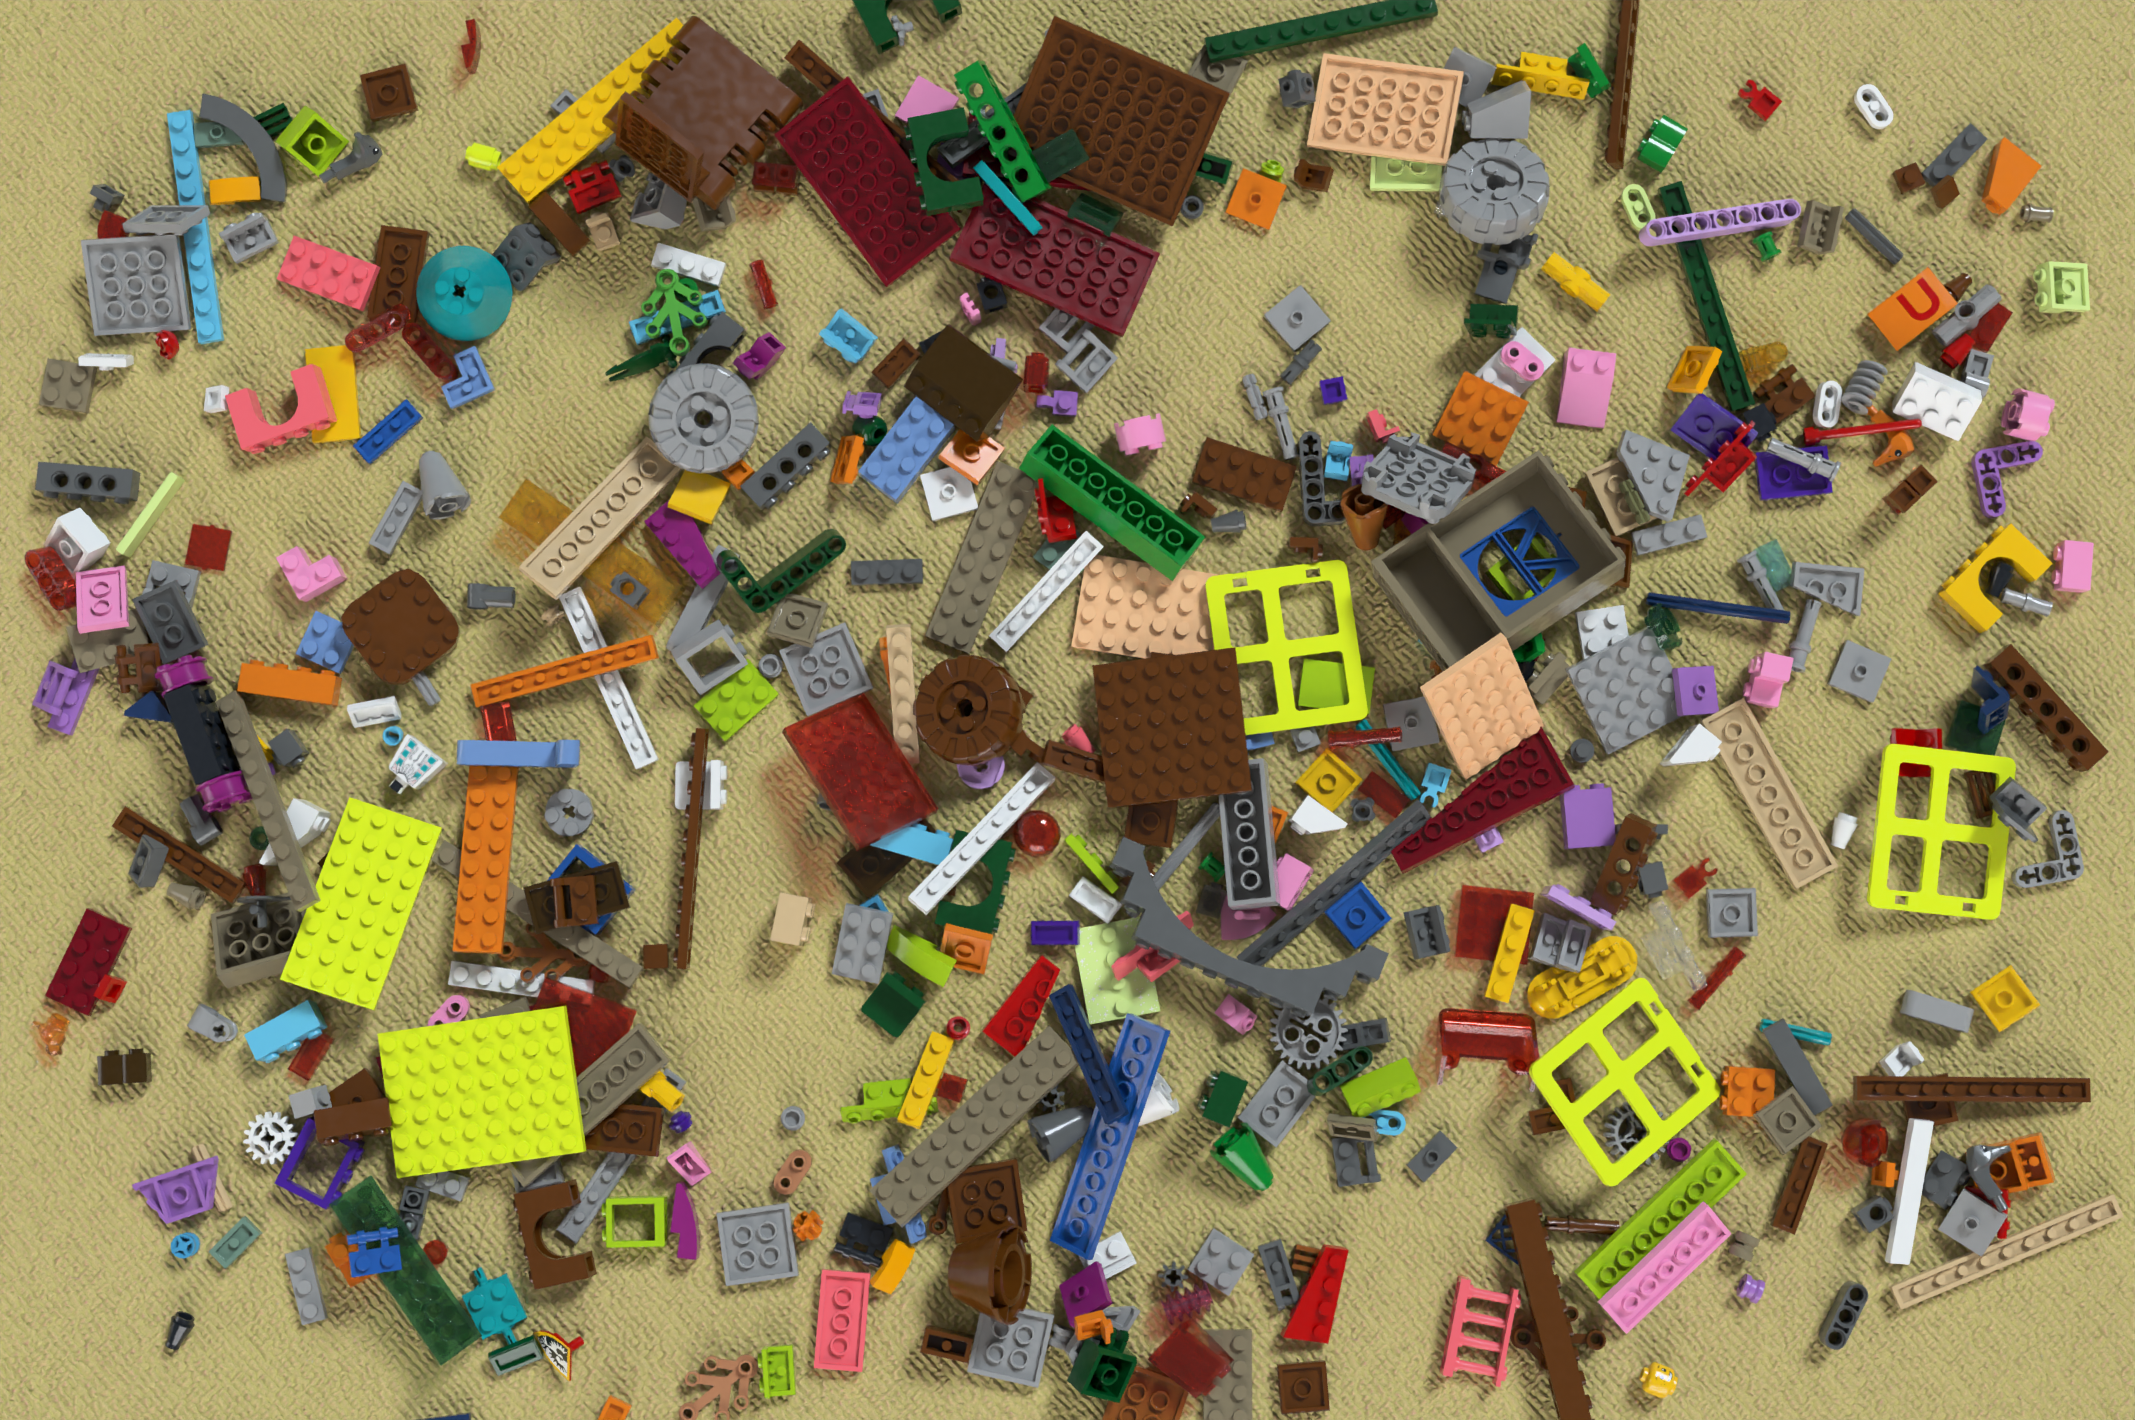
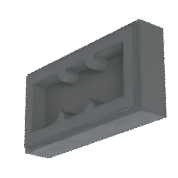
[1406,1130,1457,1182]

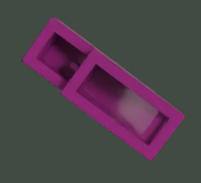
[670,1181,700,1260]

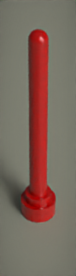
[1803,419,1922,447]

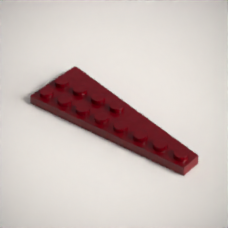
[1391,727,1575,874]

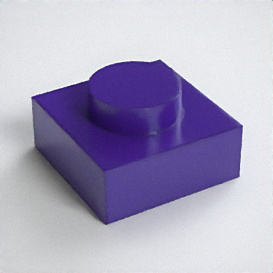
[1319,376,1347,405]

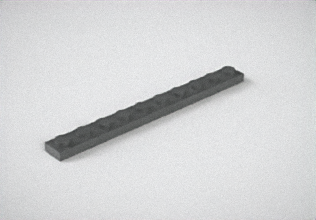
[1237,800,1431,966]

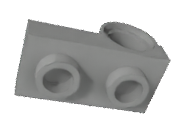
[1960,349,1994,399]

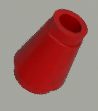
[1940,334,1976,369]

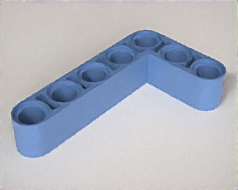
[457,740,580,768]

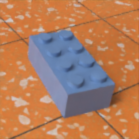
[858,396,955,504]

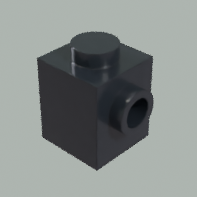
[1738,403,1777,443]

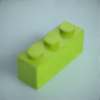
[1339,1057,1421,1118]

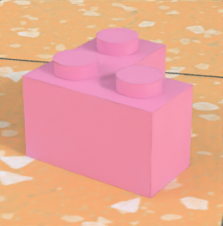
[276,546,348,602]
[1743,652,1794,709]

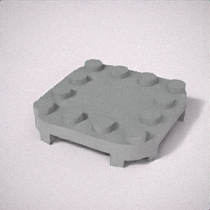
[1361,432,1476,524]

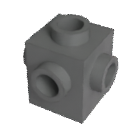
[1278,70,1316,108]

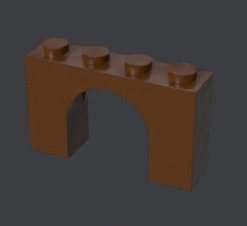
[513,1179,597,1290]

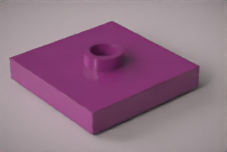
[1059,1261,1113,1328]

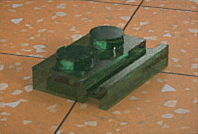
[1031,128,1090,182]

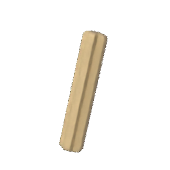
[191,1144,232,1212]

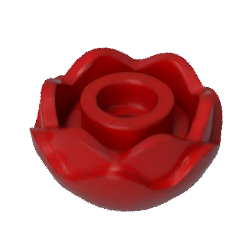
[155,330,179,359]

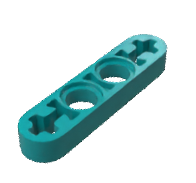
[973,160,1043,236]

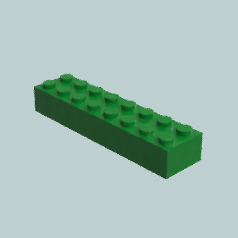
[1019,425,1205,581]

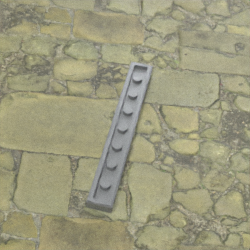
[556,1068,687,1243]

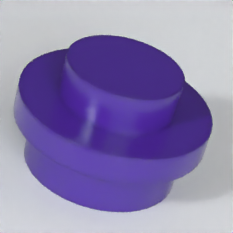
[669,1111,693,1133]

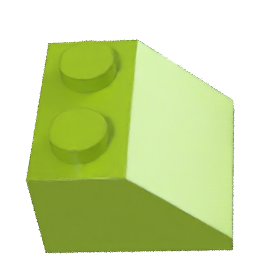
[275,106,349,177]

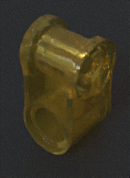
[1738,342,1788,376]

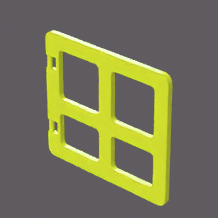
[1205,560,1368,735]
[1867,744,2016,920]
[1529,978,1720,1186]

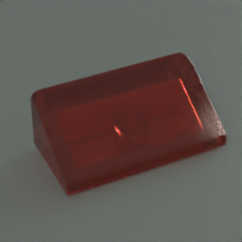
[480,701,517,741]

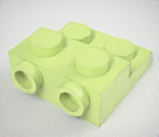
[2033,261,2090,313]

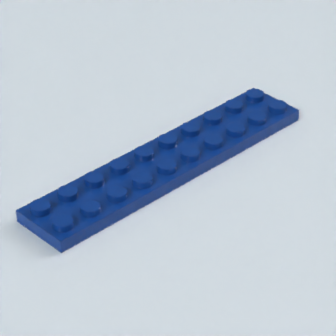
[1050,1013,1170,1260]

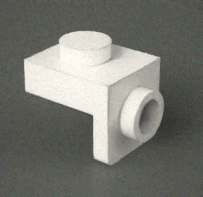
[1879,1041,1924,1076]

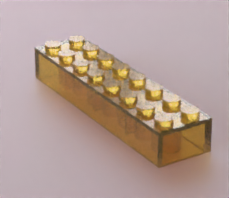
[498,479,686,628]

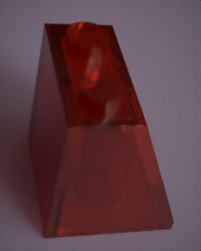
[1148,1318,1234,1398]

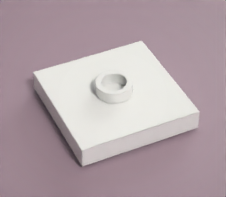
[920,467,978,522]

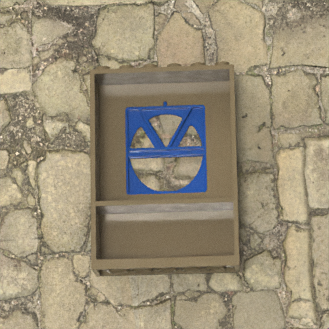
[1371,450,1626,671]

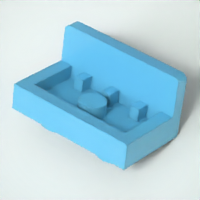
[819,308,878,363]

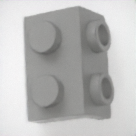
[219,213,279,264]

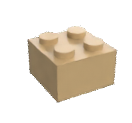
[770,892,816,946]

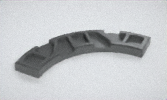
[199,94,287,203]

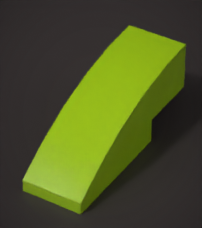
[887,925,957,987]

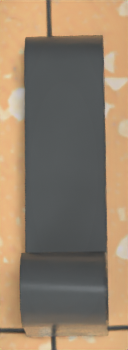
[1298,431,1346,526]

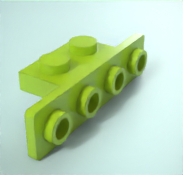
[840,1078,939,1124]

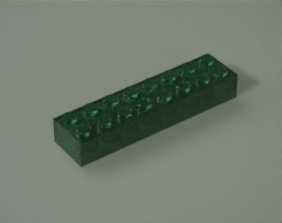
[327,1175,482,1366]

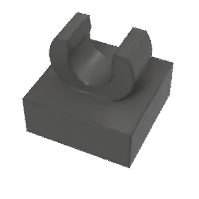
[90,184,125,212]

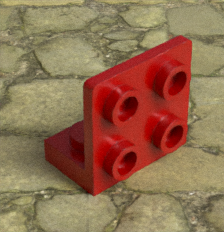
[1035,478,1077,543]
[1890,728,1942,778]

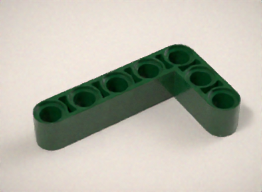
[716,529,846,613]

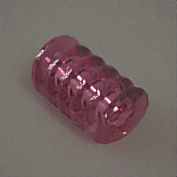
[1160,1280,1214,1325]

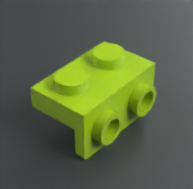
[758,1344,796,1399]

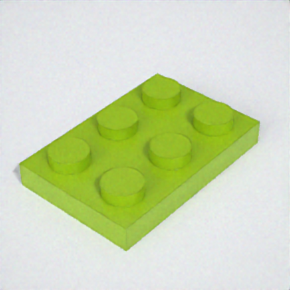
[694,658,780,742]

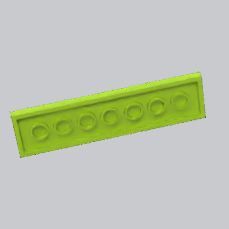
[1574,1138,1747,1300]

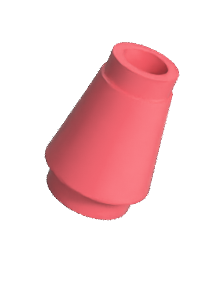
[1061,724,1096,753]

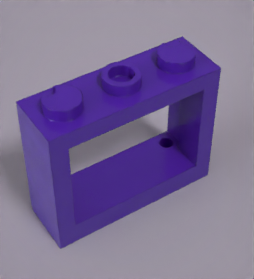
[275,1116,365,1209]

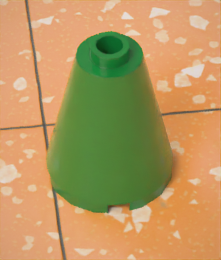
[1210,1123,1274,1191]

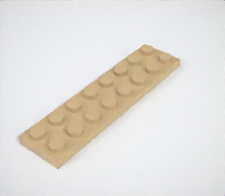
[519,437,683,600]
[1700,698,1838,889]

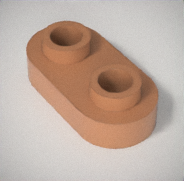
[774,1149,812,1195]

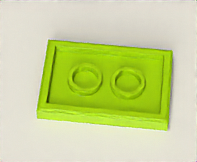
[1298,658,1375,715]

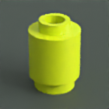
[465,142,502,171]

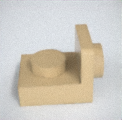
[586,212,621,252]

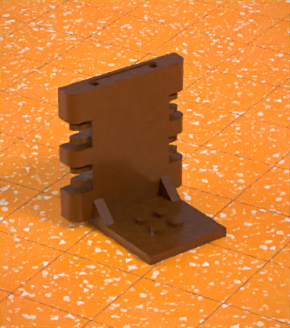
[602,16,803,211]

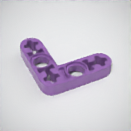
[1971,441,2043,518]

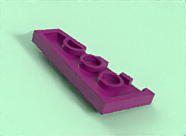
[644,499,721,589]

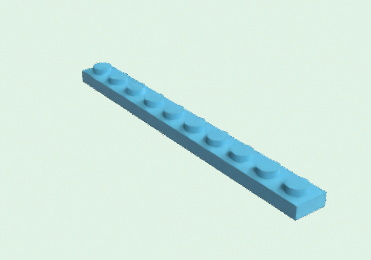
[167,110,224,344]

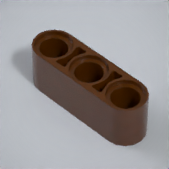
[528,191,591,256]

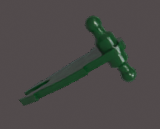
[605,335,677,382]

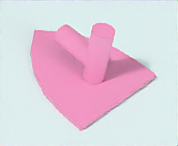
[1220,892,1276,940]

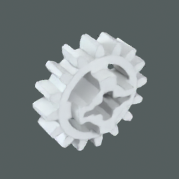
[243,1111,298,1165]

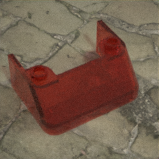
[1435,1008,1539,1092]

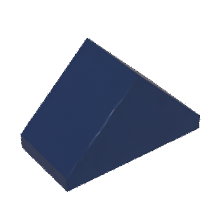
[124,691,173,723]

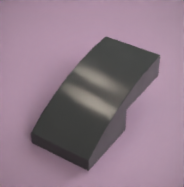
[1339,1018,1391,1050]

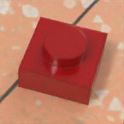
[94,974,127,1004]

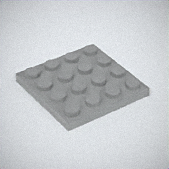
[81,234,191,336]
[1565,625,1681,755]

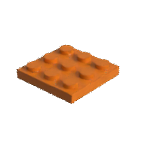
[1432,370,1529,466]

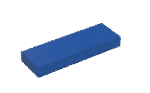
[353,399,423,464]

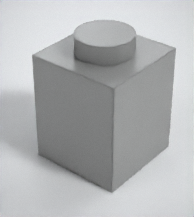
[288,1085,332,1119]

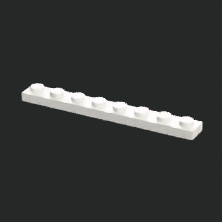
[559,586,659,770]
[908,762,1055,915]

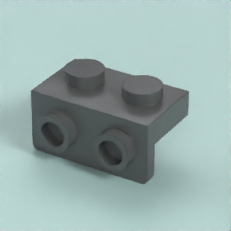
[1403,905,1450,960]
[1922,1150,1971,1210]

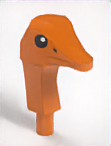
[1866,405,1915,467]

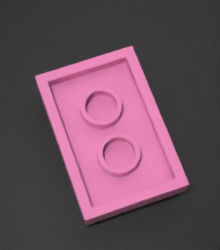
[76,565,129,633]

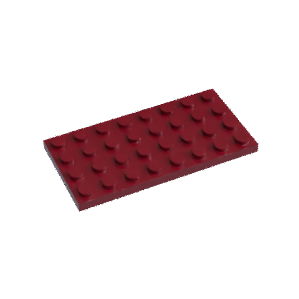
[774,76,962,287]
[949,182,1160,338]

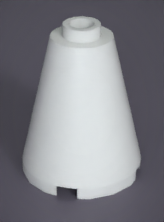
[1138,1072,1180,1127]

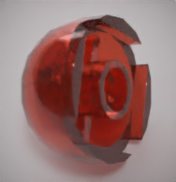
[1013,810,1061,858]
[1841,1118,1889,1168]

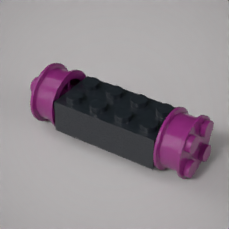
[154,655,253,813]

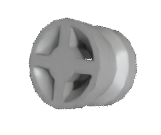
[1048,1324,1075,1350]

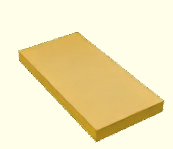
[305,345,361,444]

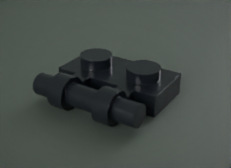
[834,1212,894,1268]

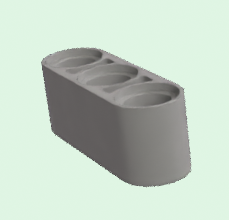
[1900,989,1974,1033]

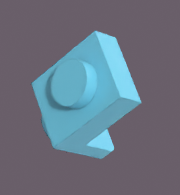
[1324,441,1353,481]

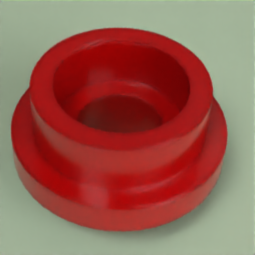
[946,1016,970,1040]

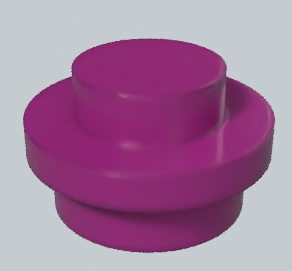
[1666,1137,1691,1162]

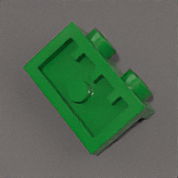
[1568,43,1612,98]

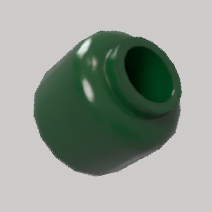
[852,415,887,447]

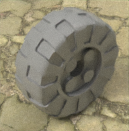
[1439,138,1550,245]
[648,363,759,473]

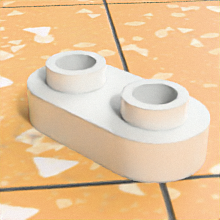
[1854,84,1893,129]
[1813,381,1842,429]

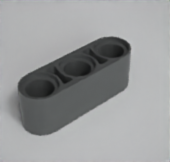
[1819,1281,1868,1350]

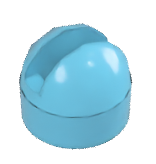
[383,726,404,746]

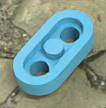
[1362,1109,1406,1136]

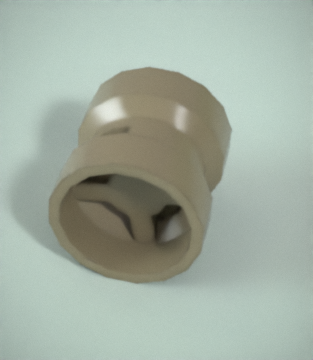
[1728,1230,1760,1262]

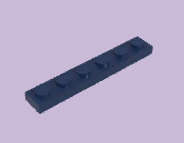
[1049,984,1129,1125]

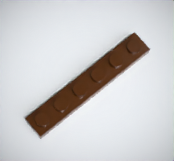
[112,806,247,903]

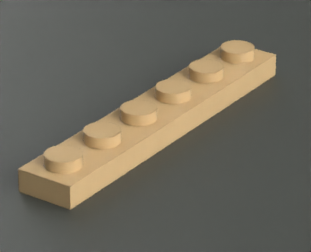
[886,624,920,764]

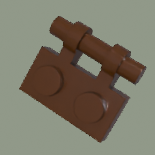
[1753,364,1815,423]
[114,643,163,693]

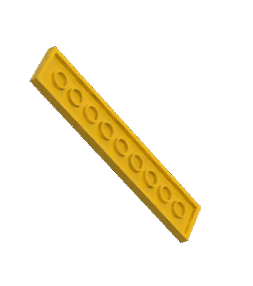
[497,17,683,204]

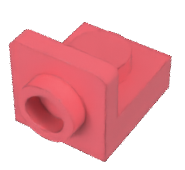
[1366,409,1400,444]

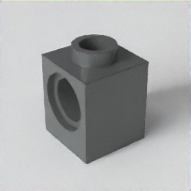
[610,571,650,610]
[1637,861,1668,898]
[1851,1195,1894,1233]

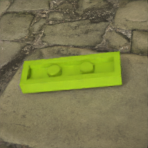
[1064,833,1119,894]

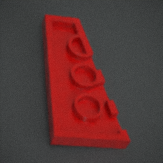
[982,954,1060,1056]
[1280,1244,1349,1344]

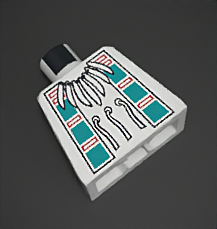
[389,734,448,794]

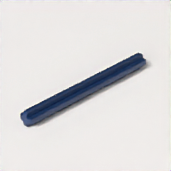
[1646,592,1790,624]

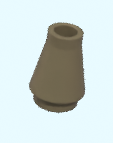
[167,882,205,910]

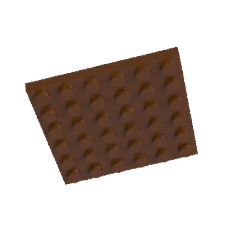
[1092,647,1252,808]

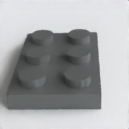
[132,580,209,664]

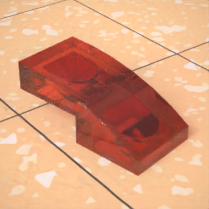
[461,19,481,75]

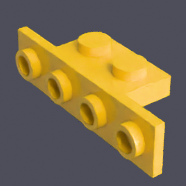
[1492,52,1590,100]

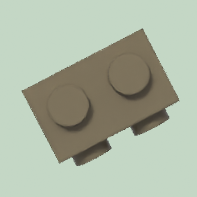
[692,196,736,232]
[1797,200,1844,255]
[1526,652,1570,704]

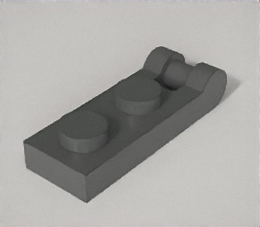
[1258,1238,1300,1311]

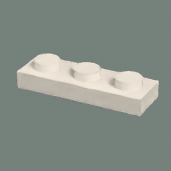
[651,243,726,287]

